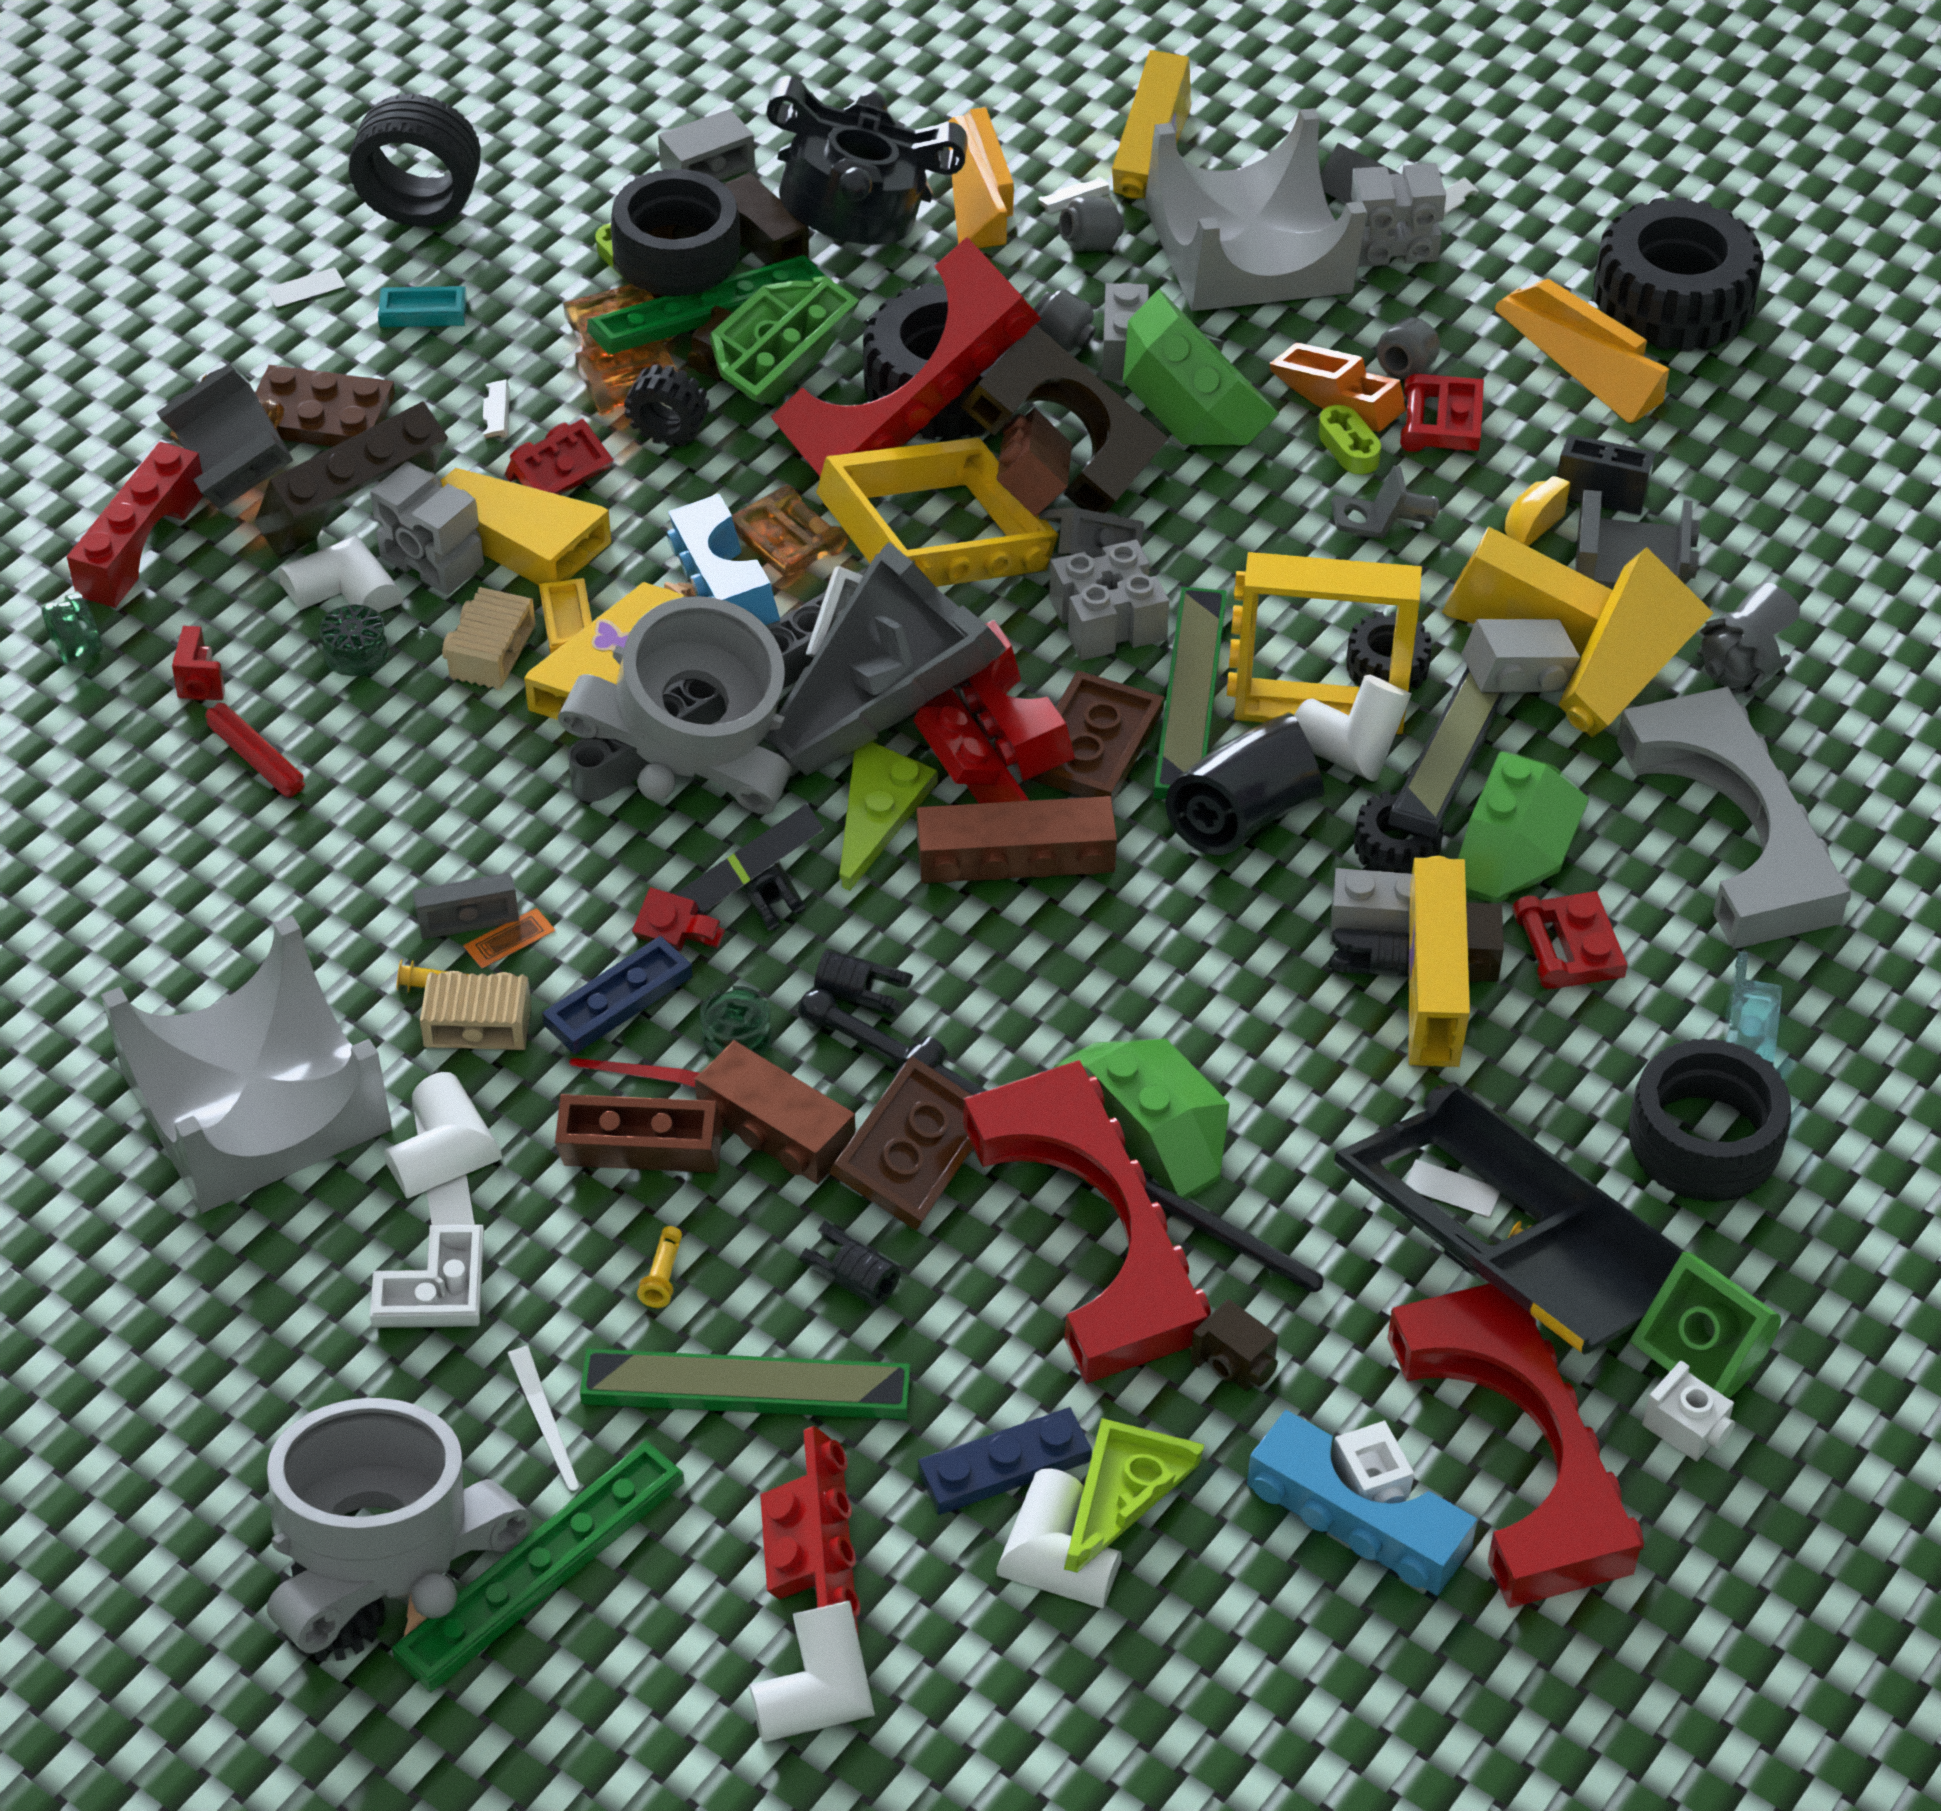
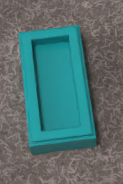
[378,286,467,327]

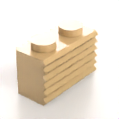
[442,587,536,690]
[420,971,531,1050]

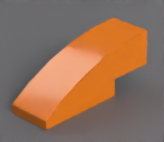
[1269,342,1406,432]

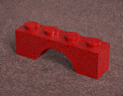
[66,441,204,608]
[953,620,1075,781]

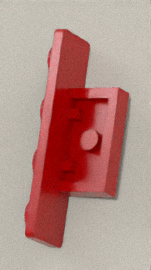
[913,688,1029,804]
[760,1426,860,1637]

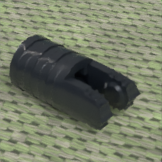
[743,846,806,931]
[1329,928,1409,977]
[814,949,914,1016]
[798,1221,901,1307]

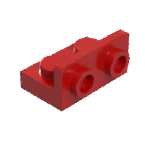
[504,418,614,495]

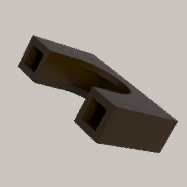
[612,172,809,301]
[961,325,1169,514]
[254,401,448,559]

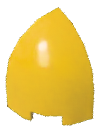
[1505,477,1570,546]

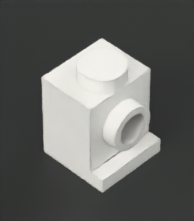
[1642,1360,1735,1462]
[1331,1421,1415,1503]

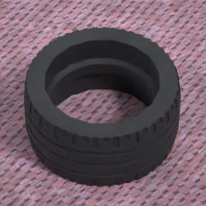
[349,93,481,227]
[611,169,740,296]
[1629,1038,1791,1202]

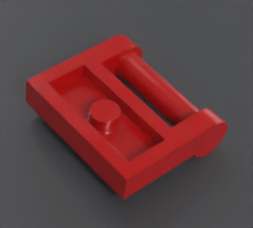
[1400,374,1484,452]
[1512,891,1628,989]

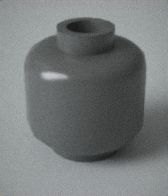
[1059,197,1124,252]
[1034,289,1096,352]
[1376,317,1440,380]

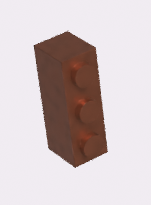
[996,407,1072,517]
[695,1040,856,1185]
[555,1094,723,1173]

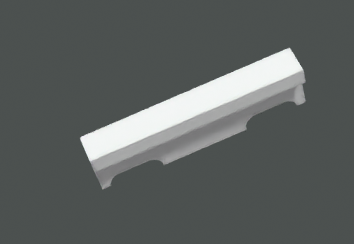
[1038,177,1110,214]
[1444,177,1479,217]
[483,380,510,439]

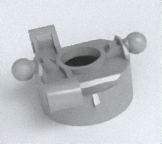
[558,596,792,814]
[267,1398,533,1653]

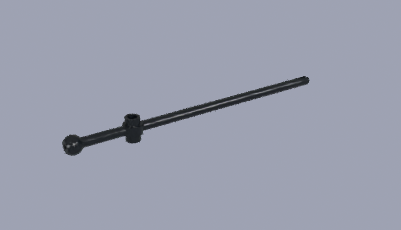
[798,988,1324,1292]

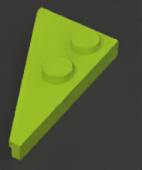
[839,742,938,891]
[1064,1418,1204,1573]

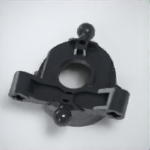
[766,76,968,245]

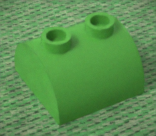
[1629,1252,1781,1399]

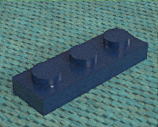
[542,936,693,1055]
[918,1407,1092,1515]

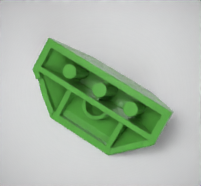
[710,276,860,404]
[1123,289,1280,445]
[1458,751,1589,904]
[1054,1038,1230,1200]

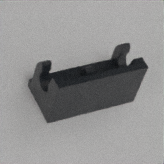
[1556,434,1656,515]

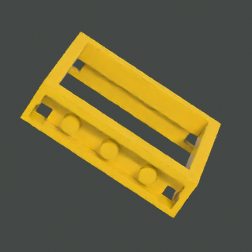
[816,437,1058,587]
[1226,552,1422,734]

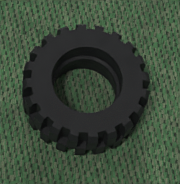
[1593,197,1764,352]
[863,282,1014,441]

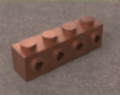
[916,796,1117,883]

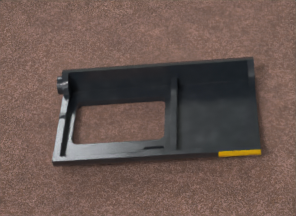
[1334,1082,1685,1355]

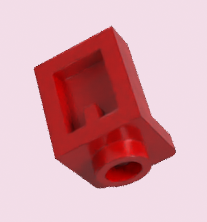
[172,625,225,701]

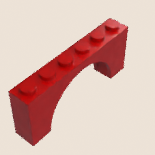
[770,237,1041,477]
[963,1060,1211,1384]
[1387,1283,1644,1609]

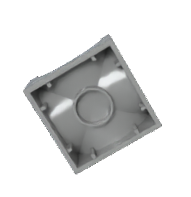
[1144,108,1368,311]
[101,915,392,1214]

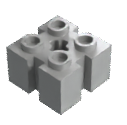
[1351,163,1446,267]
[370,461,484,595]
[1050,539,1169,661]

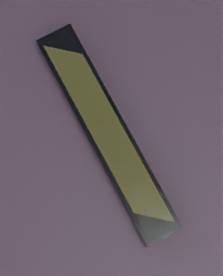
[1388,666,1509,838]

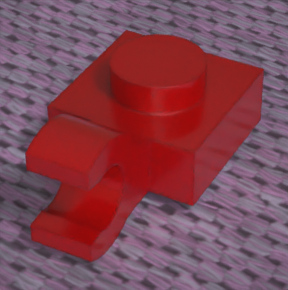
[632,887,725,952]

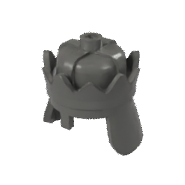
[1697,583,1800,697]

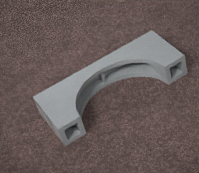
[1617,686,1851,949]

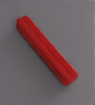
[205,703,305,797]

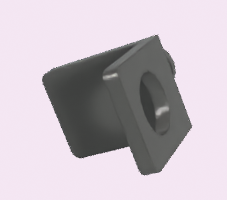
[1331,465,1439,539]

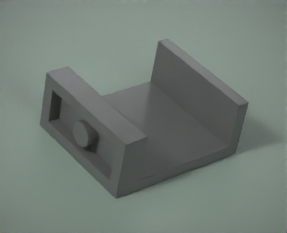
[156,363,294,509]
[1575,490,1700,589]

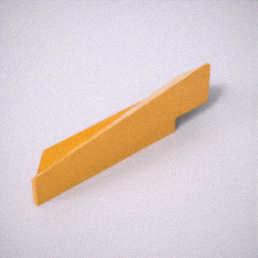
[948,107,1014,248]
[1495,279,1669,424]

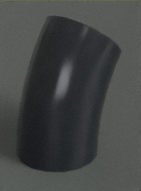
[1165,712,1325,855]

